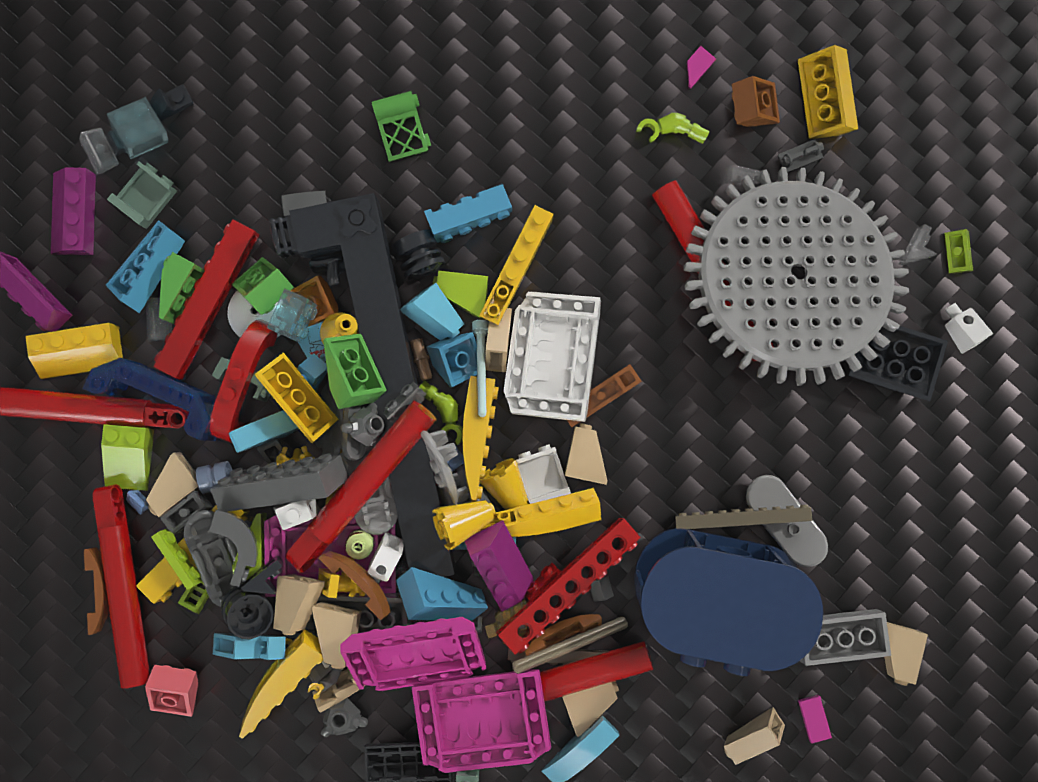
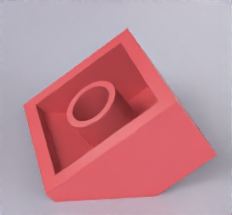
[145,665,198,717]

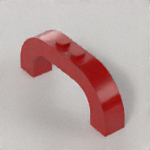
[210,319,280,444]

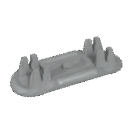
[421,430,470,506]
[345,437,398,535]
[746,475,828,567]

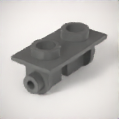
[778,139,824,173]
[383,381,426,424]

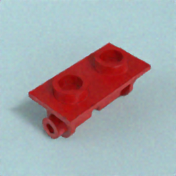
[525,563,561,601]

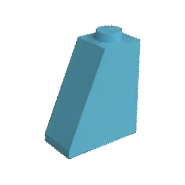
[400,283,464,341]

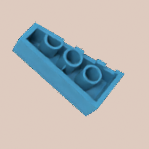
[424,184,512,243]
[106,220,185,313]
[396,567,488,620]

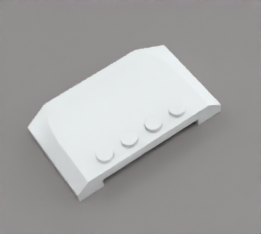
[504,292,601,422]

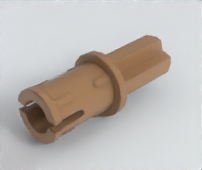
[410,338,432,381]

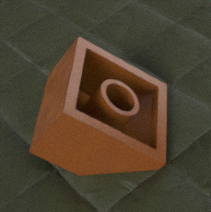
[732,76,780,127]

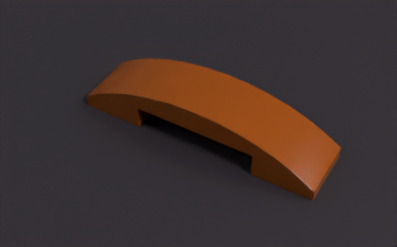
[567,364,642,427]
[84,547,109,635]
[318,551,391,620]
[525,614,602,657]

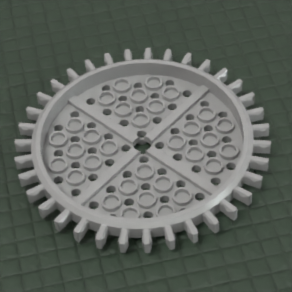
[684,167,909,386]

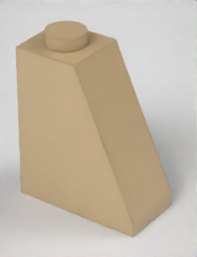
[485,308,512,372]
[564,424,607,485]
[146,452,199,517]
[273,574,325,635]
[312,602,362,669]
[884,622,928,686]
[562,681,619,737]
[724,707,785,765]

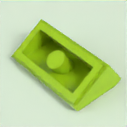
[945,229,973,273]

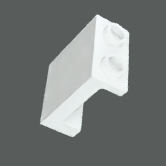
[515,444,571,504]

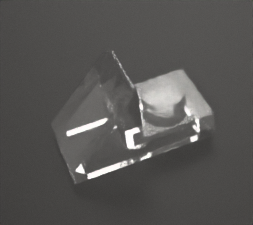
[898,224,937,266]

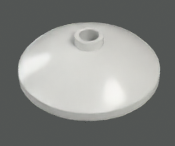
[228,291,290,338]

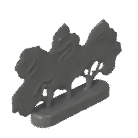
[315,379,367,472]

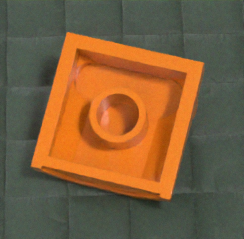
[286,276,338,330]

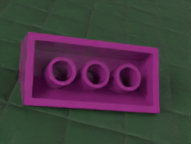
[51,168,96,255]
[0,252,73,332]
[465,520,534,611]

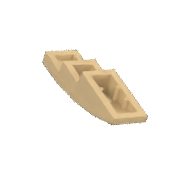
[312,667,365,712]

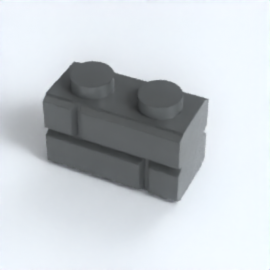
[161,490,213,534]

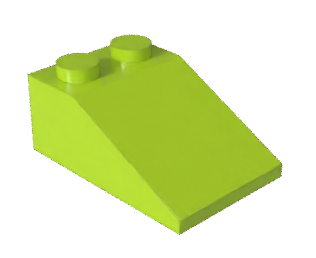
[101,424,154,491]

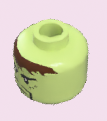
[345,529,374,560]

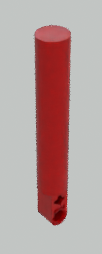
[652,180,773,361]
[0,387,192,428]
[285,400,436,573]
[93,484,150,689]
[540,641,654,702]

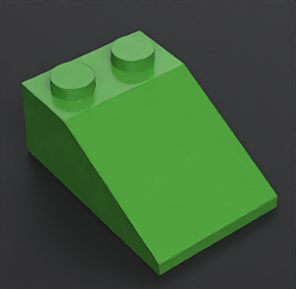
[159,252,205,324]
[232,257,294,315]
[323,334,387,409]

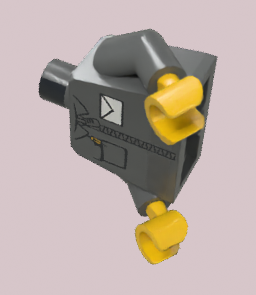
[285,638,342,699]

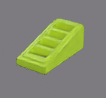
[178,581,209,614]

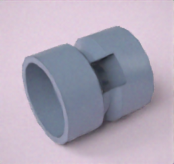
[196,461,232,494]

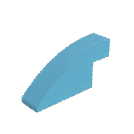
[229,410,299,453]
[213,633,286,660]
[541,715,619,782]

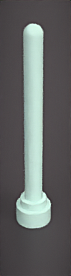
[472,320,489,417]

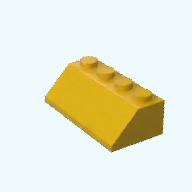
[798,45,858,139]
[26,323,124,379]
[255,353,339,443]

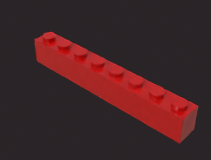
[153,220,259,380]

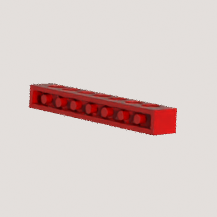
[495,518,641,655]

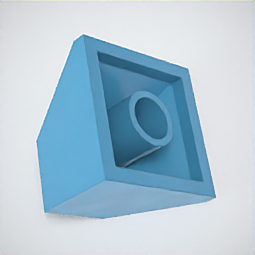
[427,332,477,387]

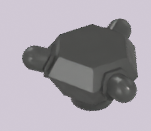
[341,403,384,449]
[321,694,368,737]

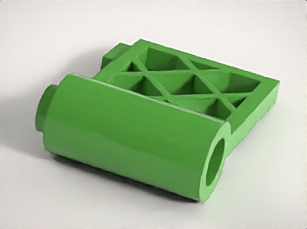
[372,91,431,162]

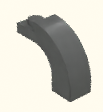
[209,509,258,587]

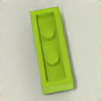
[151,528,202,590]

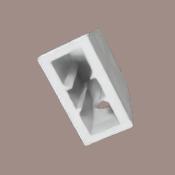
[945,303,993,354]
[273,499,320,530]
[367,532,404,584]

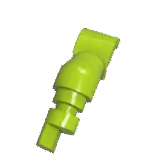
[636,113,709,144]
[419,381,463,445]

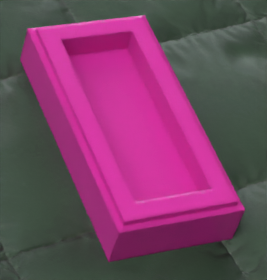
[798,695,832,743]

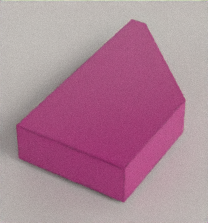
[686,46,716,89]

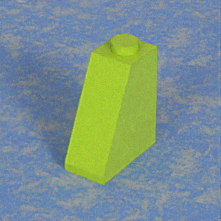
[433,271,489,320]

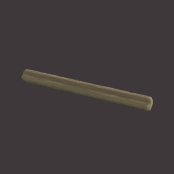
[512,617,628,674]

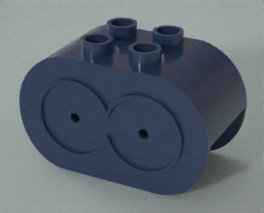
[634,528,823,676]

